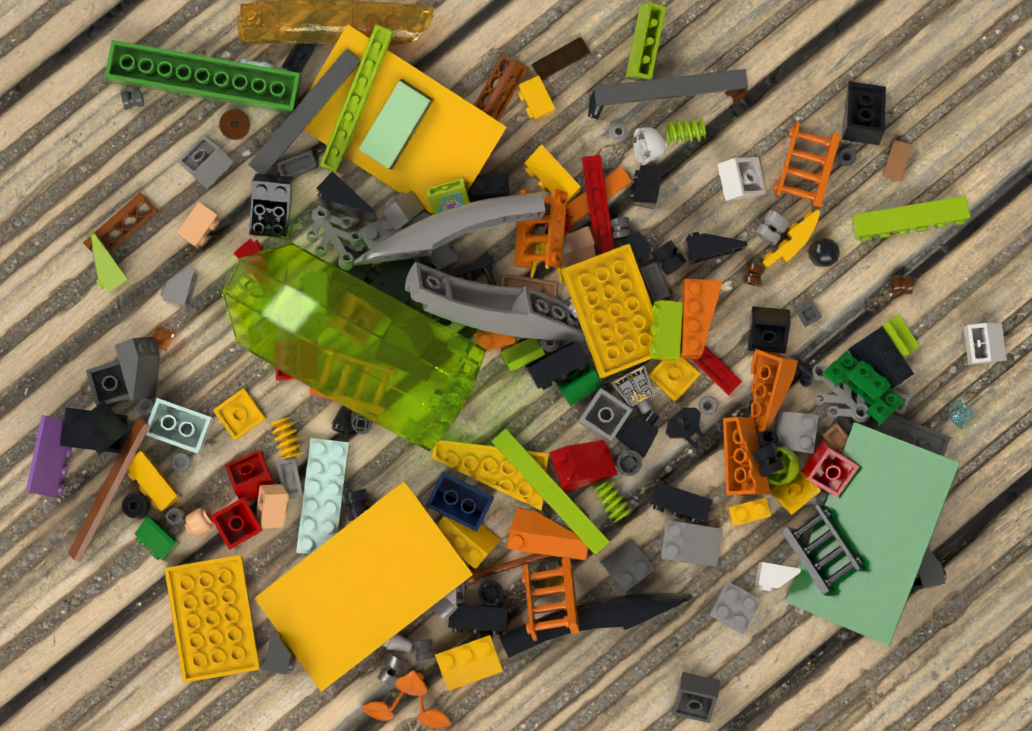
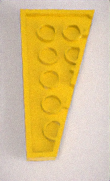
[432,439,549,511]

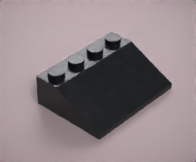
[316,171,378,223]

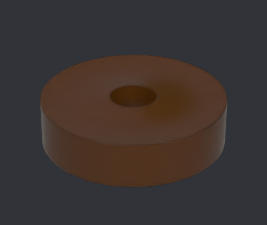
[219,109,250,140]

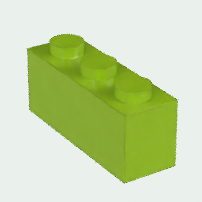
[649,300,683,361]

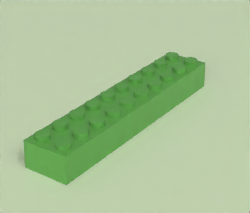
[105,40,302,114]

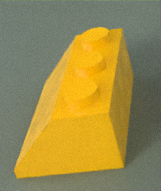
[524,144,581,203]
[126,451,182,512]
[437,516,500,569]
[435,635,503,691]

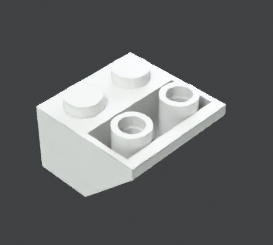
[963,323,1007,365]

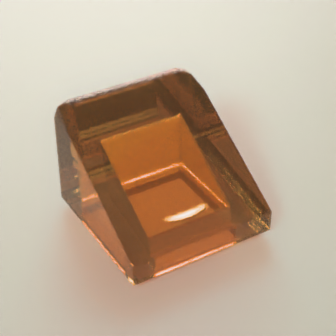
[152,326,175,351]

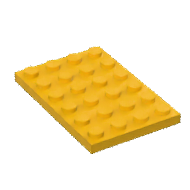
[561,244,653,378]
[164,555,260,683]

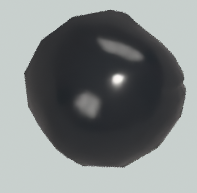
[808,238,840,267]

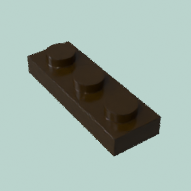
[532,37,590,81]

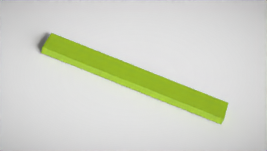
[319,24,394,173]
[491,429,610,556]

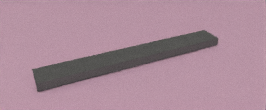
[248,49,361,174]
[594,69,748,107]

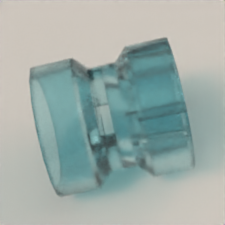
[948,402,975,429]

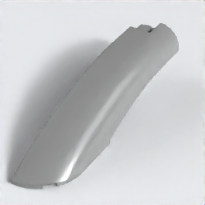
[354,192,545,266]

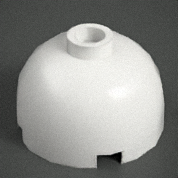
[633,127,668,165]

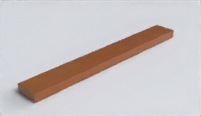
[68,417,150,562]

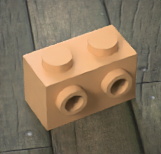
[177,202,219,249]
[256,484,289,529]

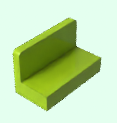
[880,315,919,357]
[501,338,545,373]

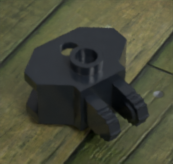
[665,407,709,452]

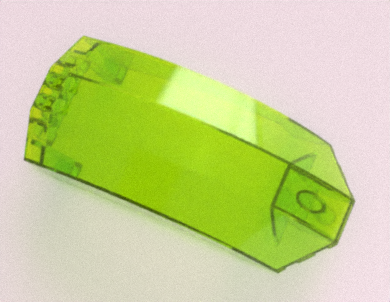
[222,242,487,452]

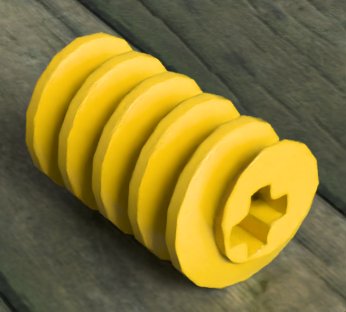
[270,417,303,460]

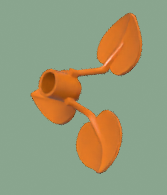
[361,670,452,729]

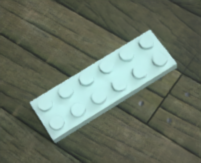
[296,438,349,554]

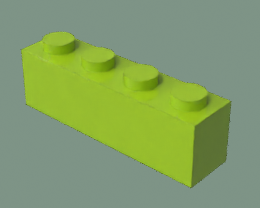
[625,2,666,82]

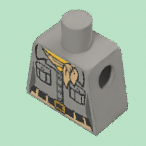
[611,366,654,414]

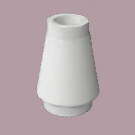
[382,633,412,652]

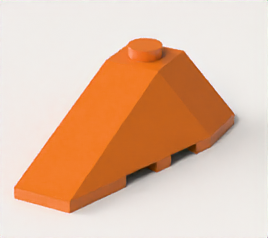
[751,349,798,432]
[507,507,588,560]

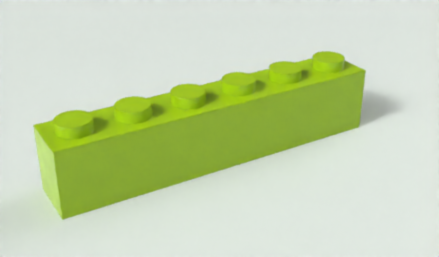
[851,196,970,242]

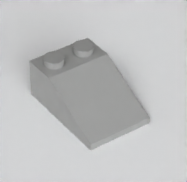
[660,520,722,567]

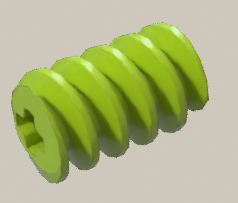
[665,117,706,145]
[592,480,632,523]

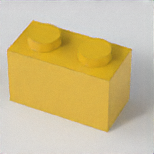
[517,75,556,122]
[727,498,771,527]

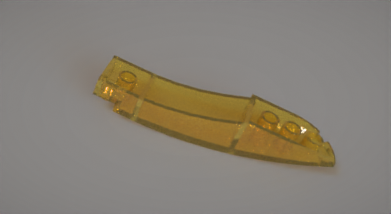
[238,0,434,46]

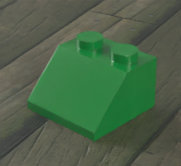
[554,363,603,406]
[134,516,181,560]

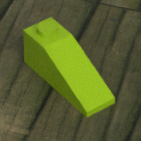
[90,230,128,292]

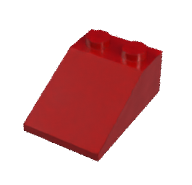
[549,440,618,493]

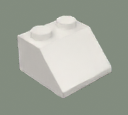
[718,157,767,201]
[755,562,801,592]

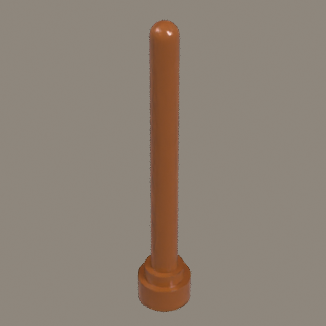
[467,554,552,586]

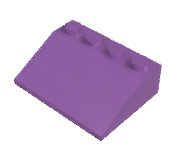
[25,415,72,498]

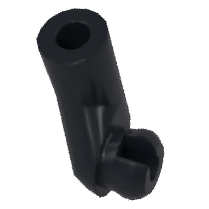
[796,359,813,387]

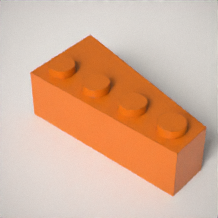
[680,279,723,359]
[723,417,771,496]

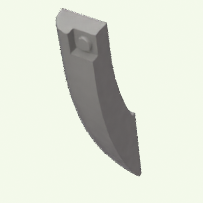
[405,262,586,340]

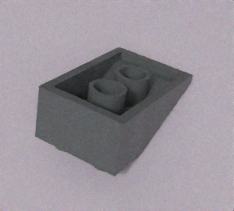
[115,337,160,401]
[912,548,947,591]

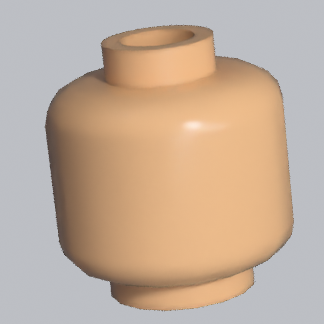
[185,508,213,536]

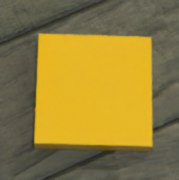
[648,358,701,402]
[213,388,266,441]
[770,469,821,515]

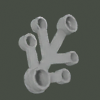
[306,207,361,270]
[812,364,870,423]

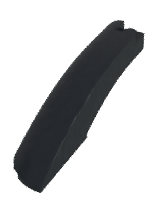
[499,593,693,658]

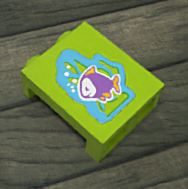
[427,178,471,215]

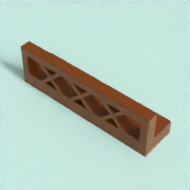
[474,54,528,121]
[83,192,158,254]

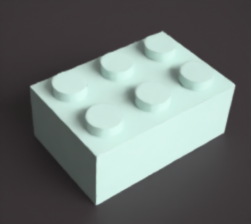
[146,398,214,455]

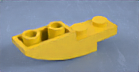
[761,210,820,270]

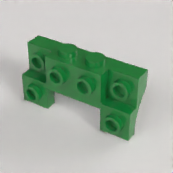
[821,351,904,426]

